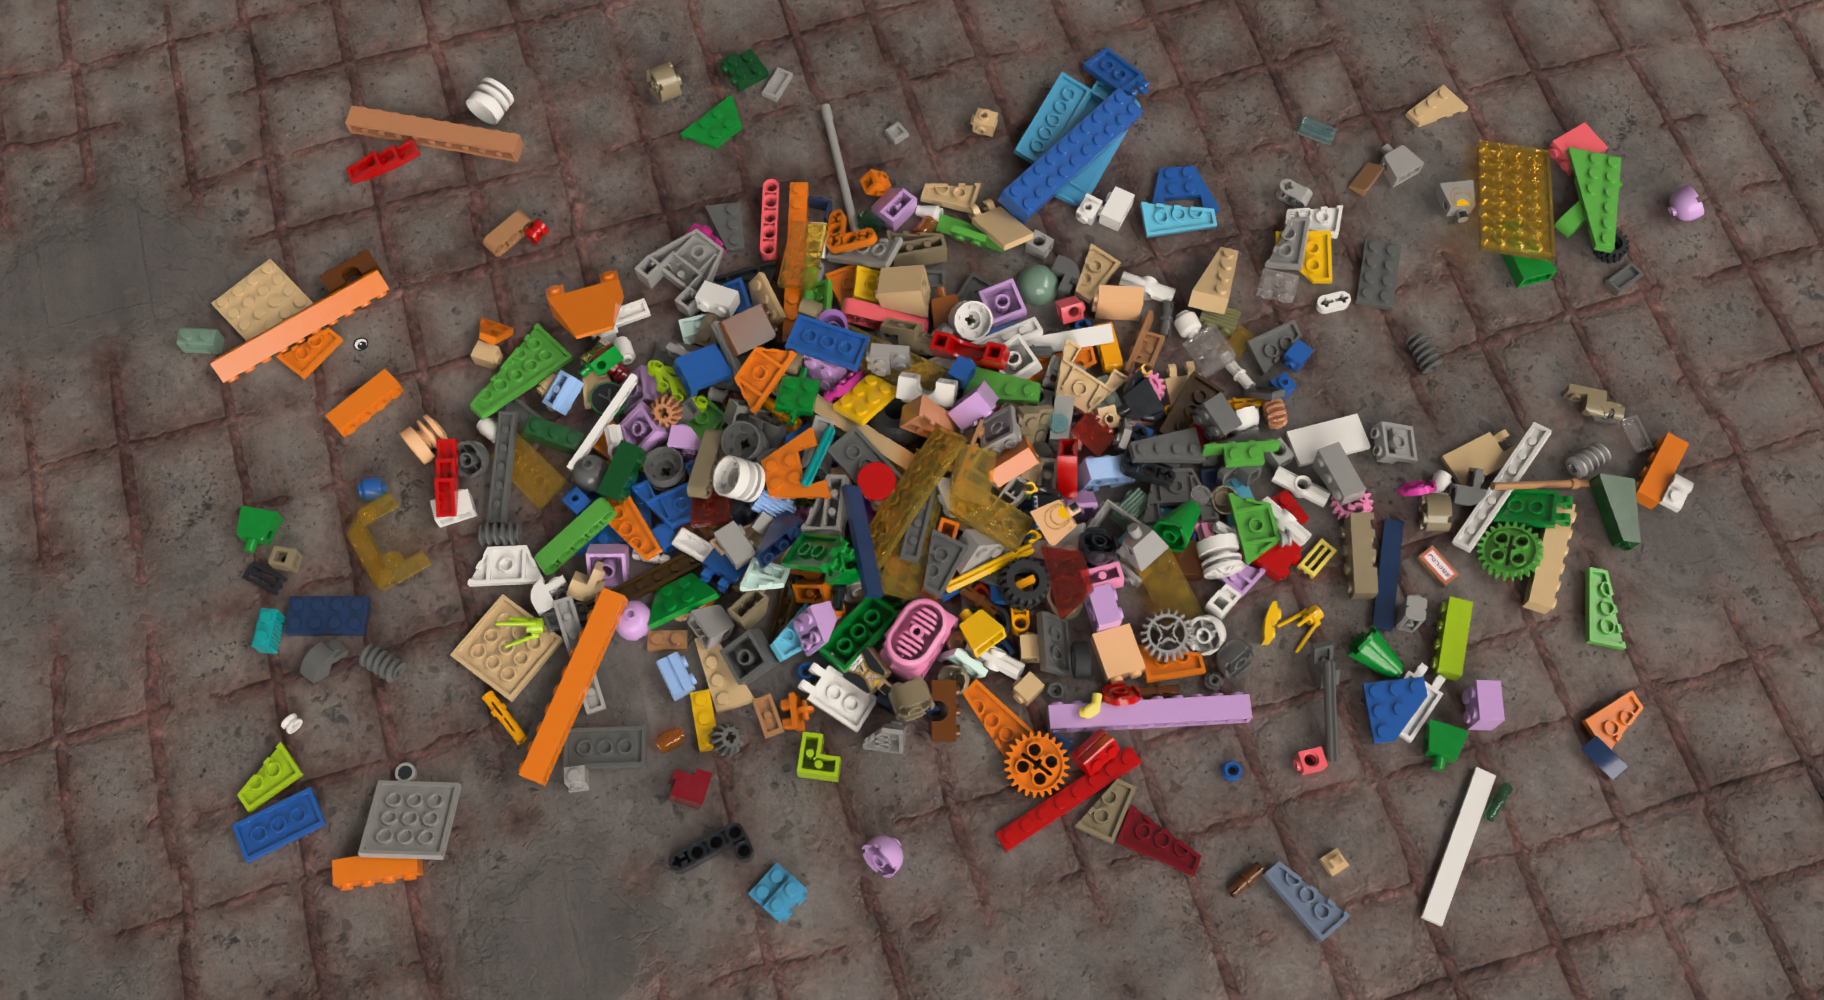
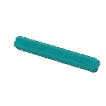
[800,426,836,487]

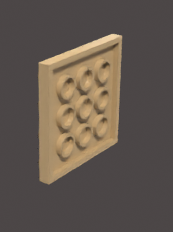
[211,259,313,341]
[450,594,564,702]

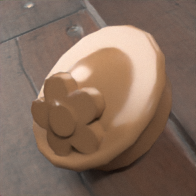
[947,631,967,650]

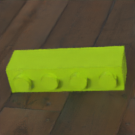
[1431,596,1473,681]

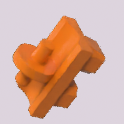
[780,692,814,732]

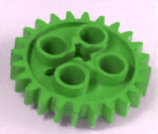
[1477,521,1544,582]

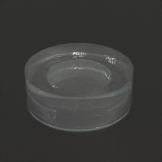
[1190,485,1211,506]

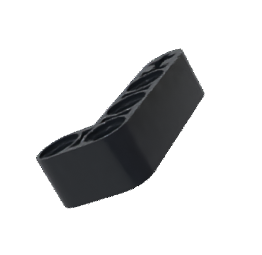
[668,822,755,874]

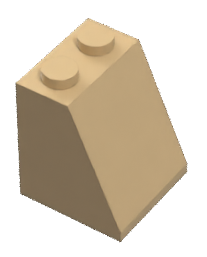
[875,265,931,317]

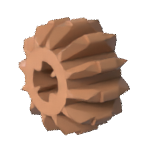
[650,394,684,427]
[1262,398,1288,429]

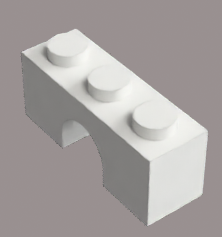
[896,372,958,409]

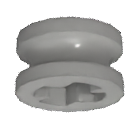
[1278,529,1292,547]

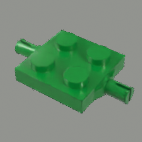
[774,367,820,426]

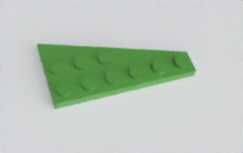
[470,323,573,420]

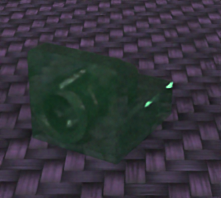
[857,206,885,235]

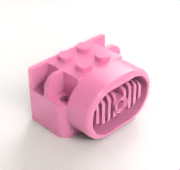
[879,598,958,683]

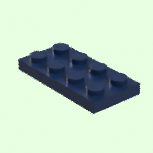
[285,596,371,636]

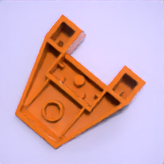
[545,270,624,339]

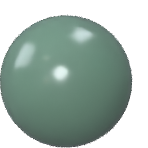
[1016,264,1059,305]

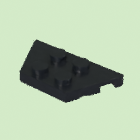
[713,260,776,303]

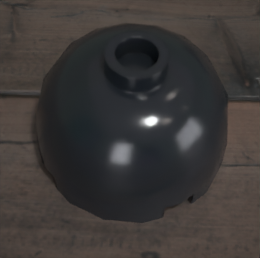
[1078,527,1118,566]

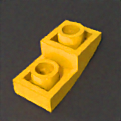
[1261,601,1281,645]

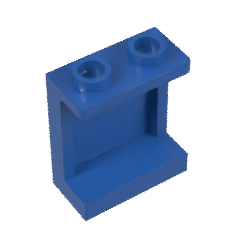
[673,343,733,398]

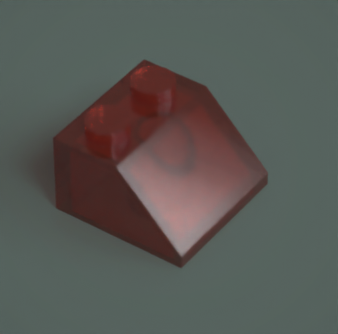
[1070,410,1115,458]

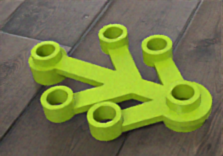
[647,360,708,413]

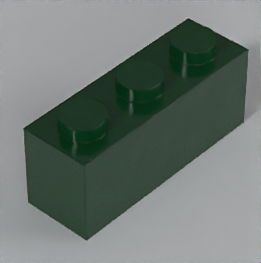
[521,414,585,456]
[597,439,647,505]

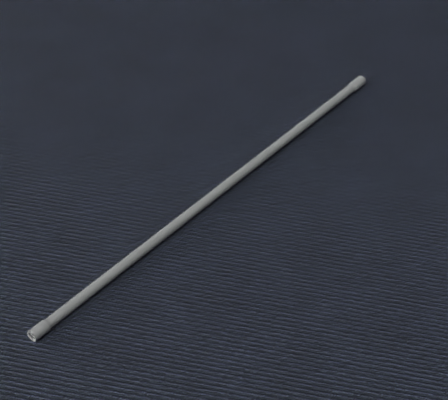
[820,104,919,491]

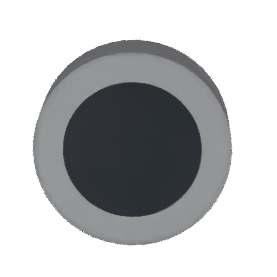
[395,762,417,781]

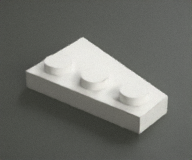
[1283,205,1343,239]

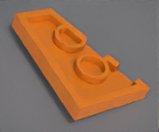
[1582,690,1644,750]

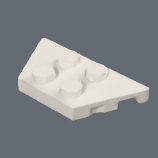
[467,545,545,587]

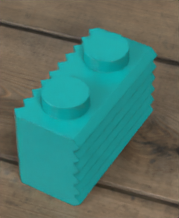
[251,608,287,654]

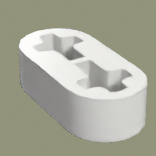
[1315,291,1351,314]

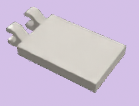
[797,663,878,733]
[1399,663,1446,743]

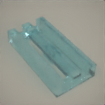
[1297,117,1337,146]

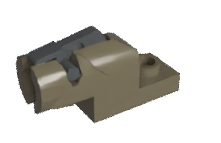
[880,317,934,356]
[1562,383,1625,424]

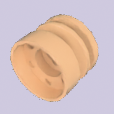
[399,414,448,465]

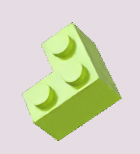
[797,732,841,782]

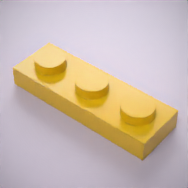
[690,689,716,753]

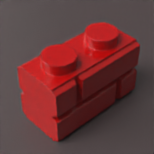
[1071,728,1120,777]

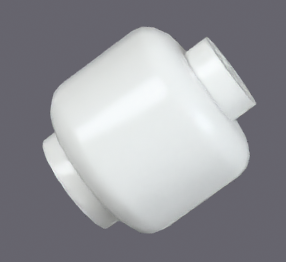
[1174,310,1202,339]

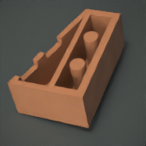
[899,394,960,446]

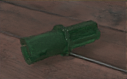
[1482,783,1513,822]

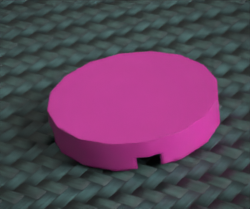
[1397,480,1437,496]

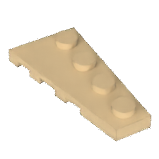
[694,638,755,714]

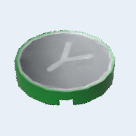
[589,382,628,417]

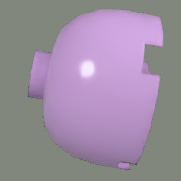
[1668,184,1704,221]
[615,600,651,641]
[862,835,904,878]

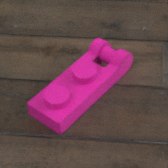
[824,370,866,402]

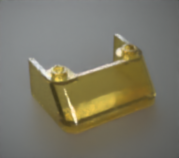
[347,492,432,590]

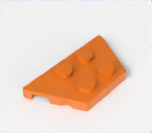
[734,347,797,415]

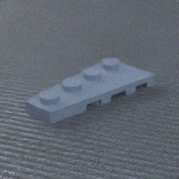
[1262,861,1351,943]

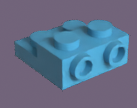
[748,863,808,923]

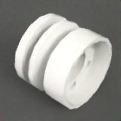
[466,77,514,125]
[948,300,993,340]
[713,455,765,502]
[1196,533,1245,579]

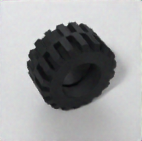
[997,556,1051,611]

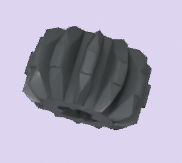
[708,722,744,757]

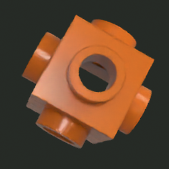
[859,169,891,197]

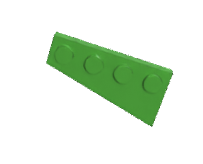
[963,367,1041,404]
[1585,567,1626,650]

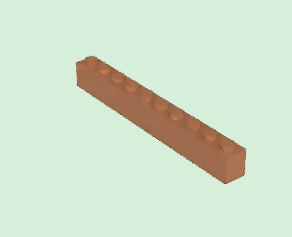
[345,106,524,162]

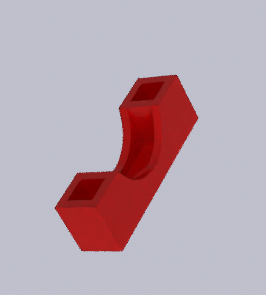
[929,330,1010,371]

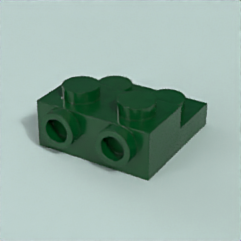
[720,49,769,92]

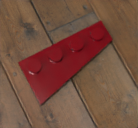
[1116,804,1202,877]

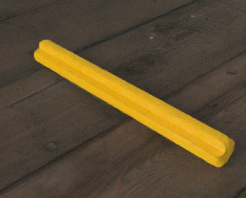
[946,543,1034,593]

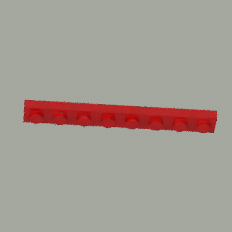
[995,746,1142,852]

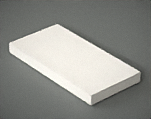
[1285,414,1371,468]

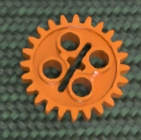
[1003,731,1070,798]

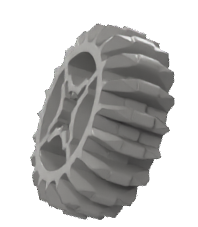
[1140,608,1195,662]

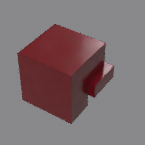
[667,768,712,809]

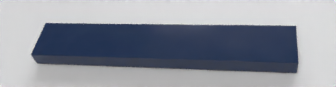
[841,484,883,599]
[1371,518,1404,632]

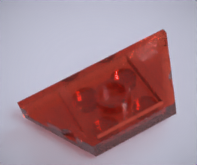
[1041,545,1094,620]

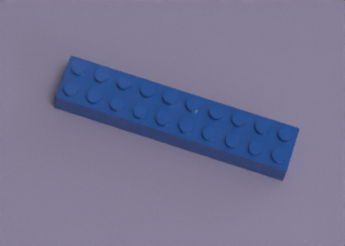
[998,88,1144,225]

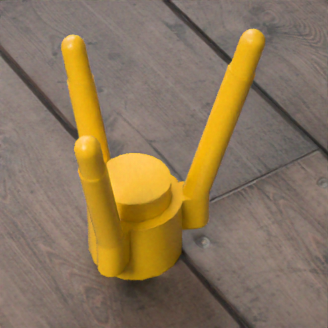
[1277,605,1324,653]

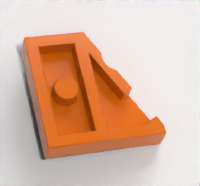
[479,317,514,345]

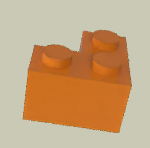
[792,575,846,617]

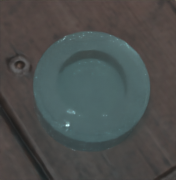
[1049,414,1068,434]

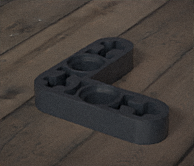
[1120,426,1176,488]

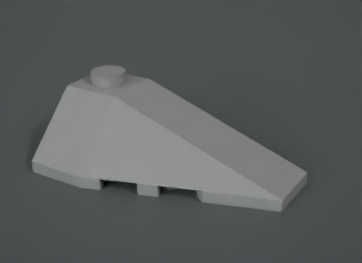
[863,721,906,754]

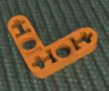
[826,209,878,254]

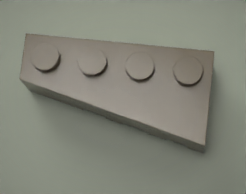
[1339,512,1378,600]

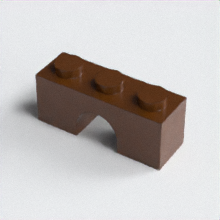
[319,249,383,294]
[931,680,960,742]

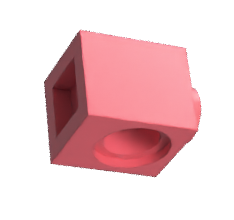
[1055,295,1085,325]
[1293,747,1328,776]

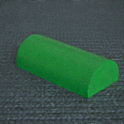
[818,597,899,675]

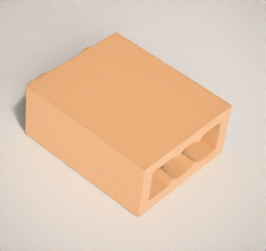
[1092,285,1143,321]
[1090,623,1146,684]

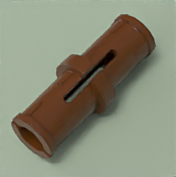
[960,585,999,618]
[1139,684,1180,699]
[1226,861,1266,899]

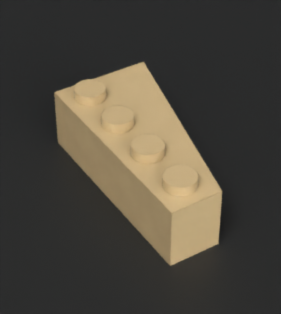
[1188,247,1239,315]

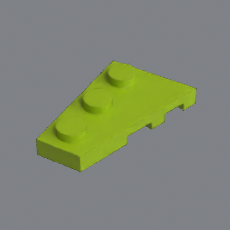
[237,742,304,813]

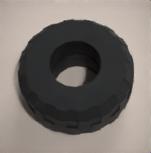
[868,397,920,446]

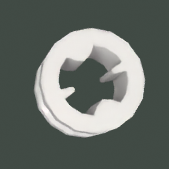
[281,713,303,734]

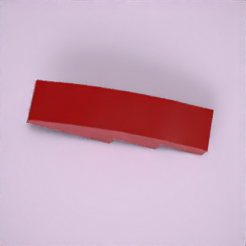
[346,138,421,184]
[434,439,458,517]

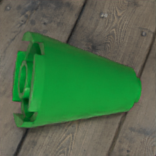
[1152,500,1201,552]
[1346,625,1403,679]

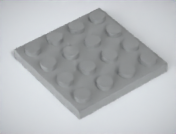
[358,780,461,860]

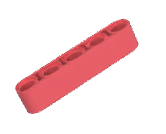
[760,179,780,263]
[841,298,929,333]

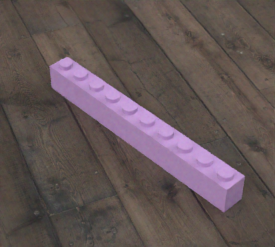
[1047,692,1253,734]

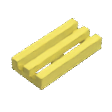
[1297,538,1337,579]

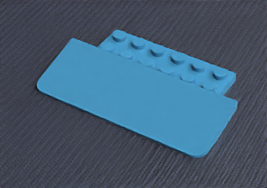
[1013,72,1140,207]

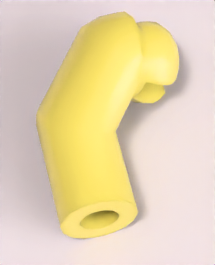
[1079,693,1102,719]

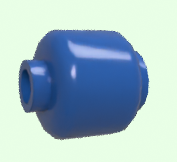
[357,476,387,503]

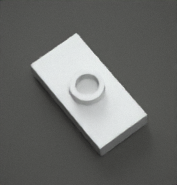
[615,298,651,328]
[672,527,714,563]

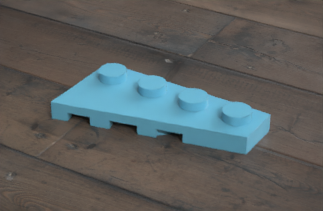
[1140,202,1217,238]

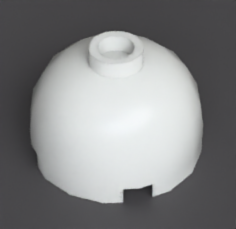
[1230,405,1260,435]
[1188,614,1227,655]

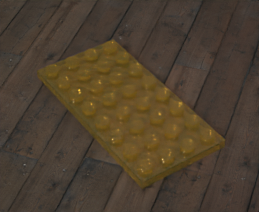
[1477,140,1556,261]

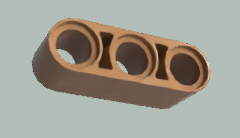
[483,210,533,257]

